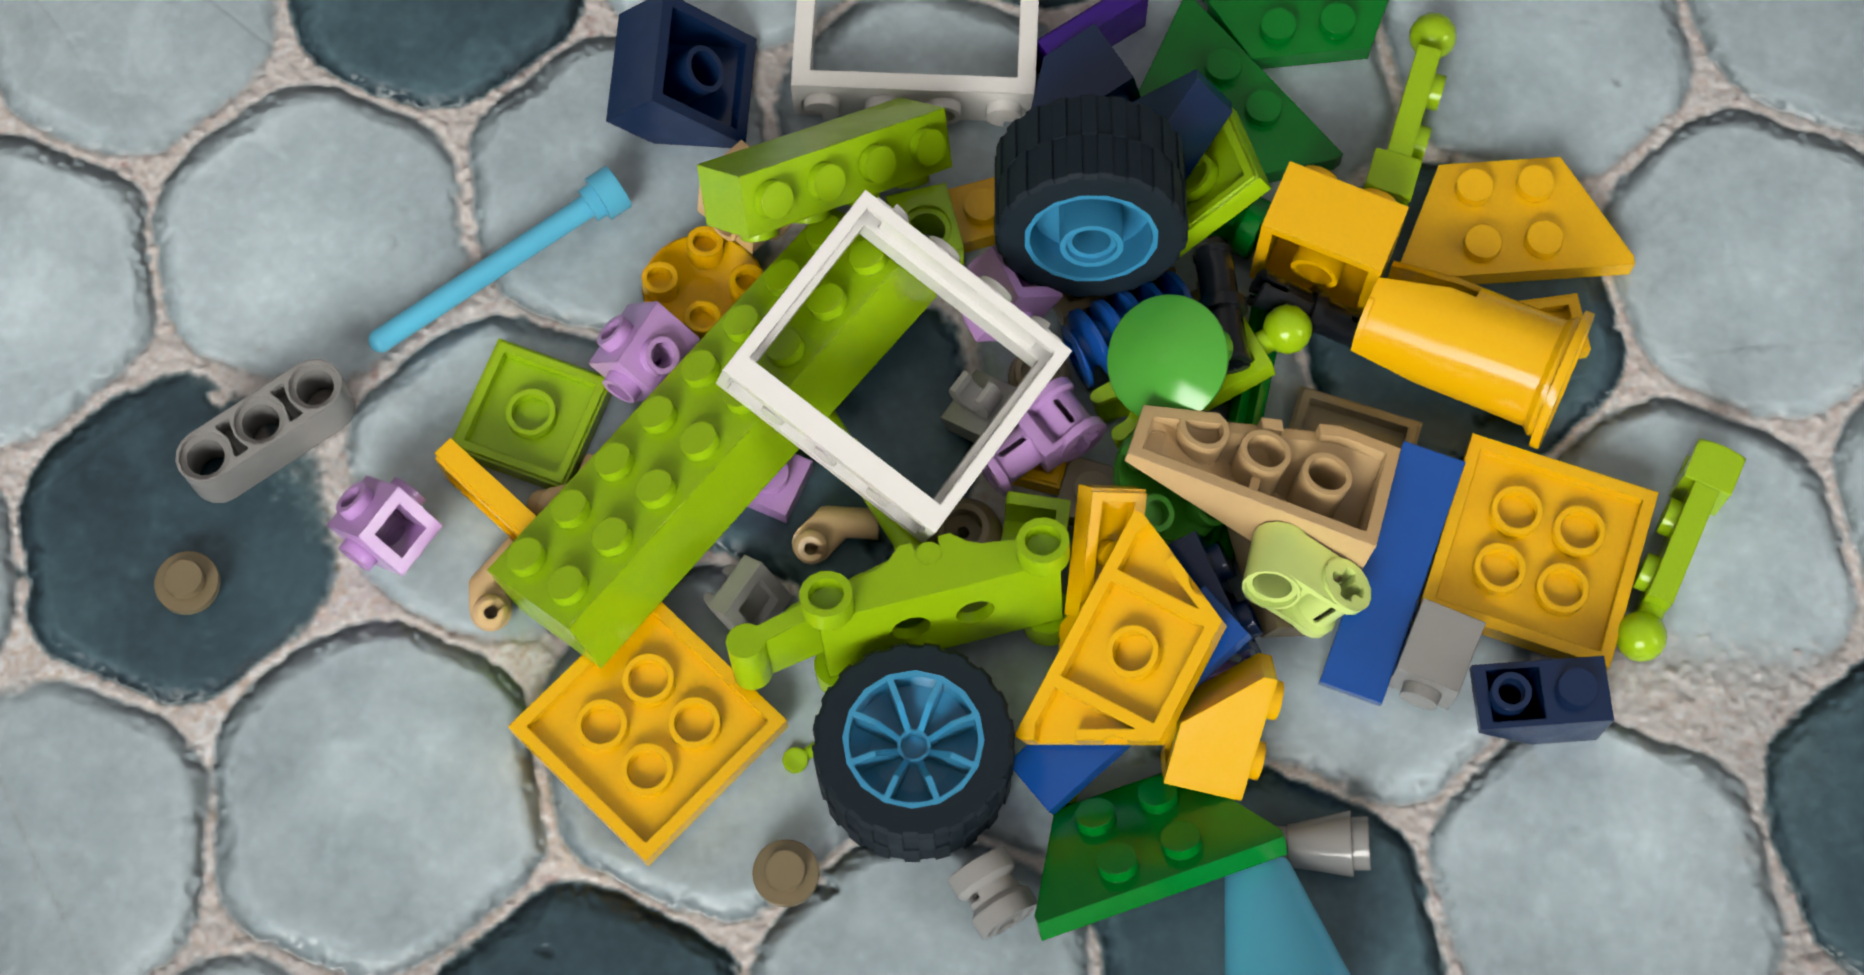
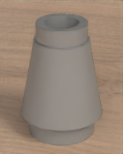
[1277,810,1371,877]

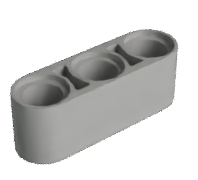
[175,359,355,503]

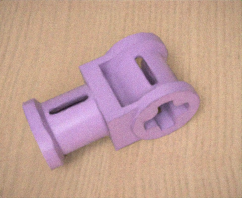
[982,377,1107,497]

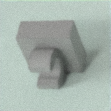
[940,370,1016,443]
[702,555,793,630]

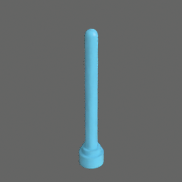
[368,165,632,353]

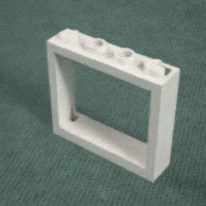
[791,0,1039,127]
[716,189,1072,543]

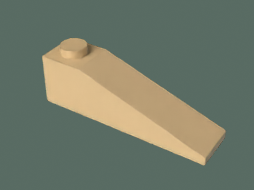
[1124,405,1401,581]

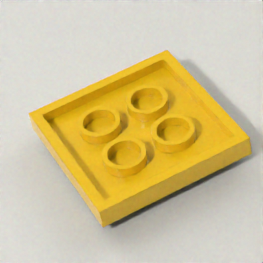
[1417,433,1659,671]
[508,602,789,867]

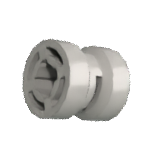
[948,847,1037,940]

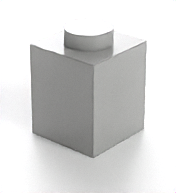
[1388,598,1486,710]

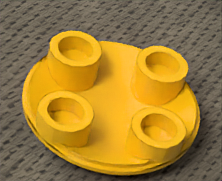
[641,226,763,339]

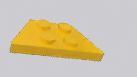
[1401,157,1635,285]
[1015,509,1227,745]

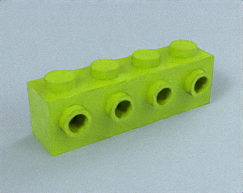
[697,97,952,242]

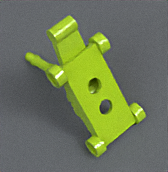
[725,410,1070,692]

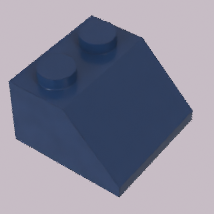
[606,0,757,148]

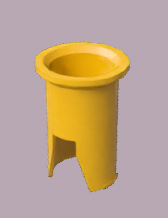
[1350,261,1595,449]

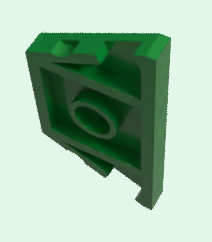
[1139,0,1343,183]
[1203,0,1389,69]
[1035,773,1287,941]

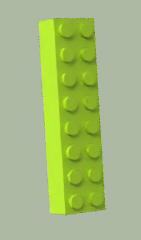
[487,209,937,668]

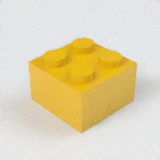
[1249,161,1409,312]

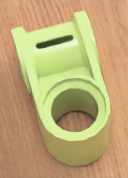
[1242,521,1371,638]

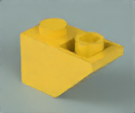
[1160,653,1284,801]

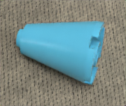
[1224,857,1351,975]

